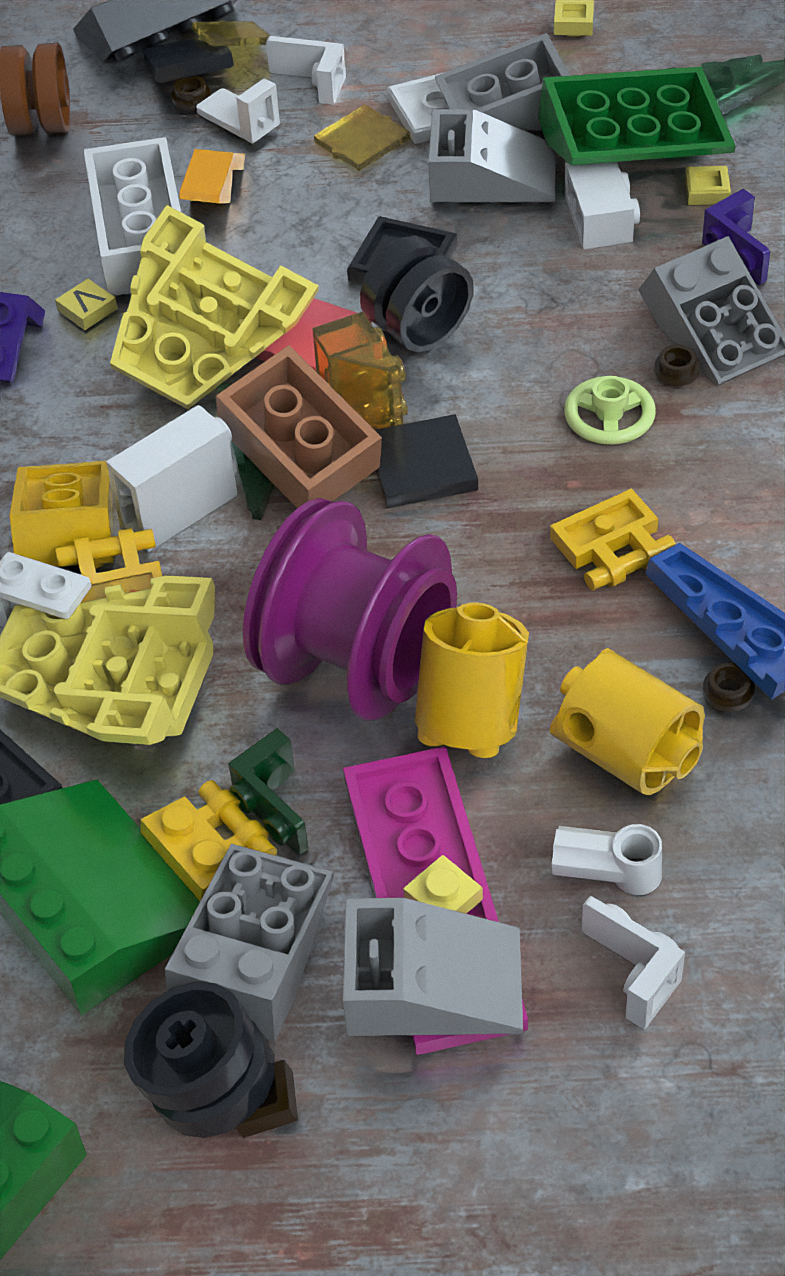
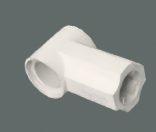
[552,824,662,895]

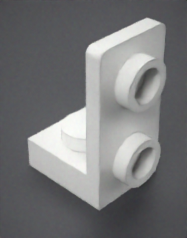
[266,36,346,105]
[196,78,280,144]
[0,551,91,627]
[582,896,685,1030]

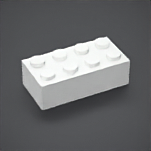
[84,137,181,296]

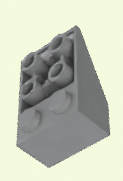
[429,109,556,203]
[638,236,785,386]
[165,844,334,1042]
[343,898,523,1036]

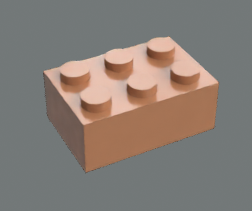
[216,345,382,508]

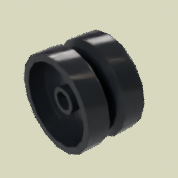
[360,236,474,353]
[124,981,275,1138]

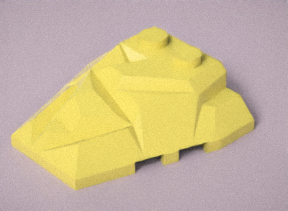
[110,205,319,410]
[0,576,215,745]

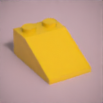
[9,461,114,569]

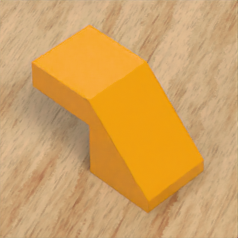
[179,149,245,203]

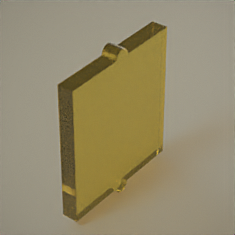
[192,21,271,47]
[314,104,410,171]

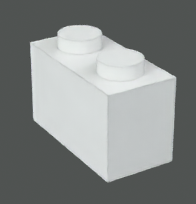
[565,162,640,249]

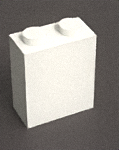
[106,405,238,552]

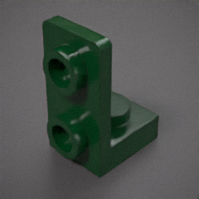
[228,728,309,856]

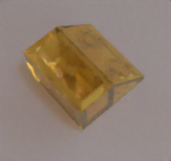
[312,311,408,430]

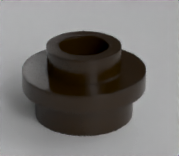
[171,76,211,112]
[654,345,700,386]
[703,662,755,712]

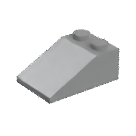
[435,33,570,130]

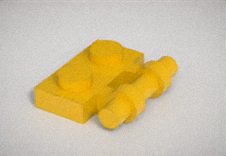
[550,488,676,591]
[55,528,162,602]
[140,780,277,901]

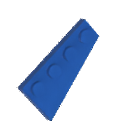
[645,543,785,700]

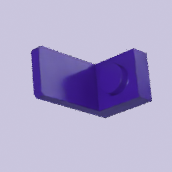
[702,188,770,285]
[0,292,45,383]

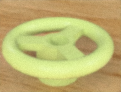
[564,376,656,445]

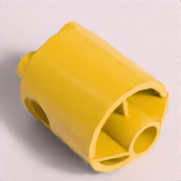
[414,602,529,758]
[549,648,705,796]

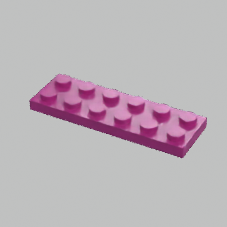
[343,746,528,1055]

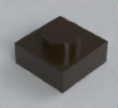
[236,1059,298,1138]

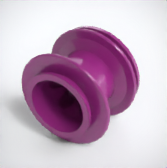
[242,498,457,721]

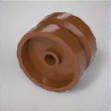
[0,42,70,137]

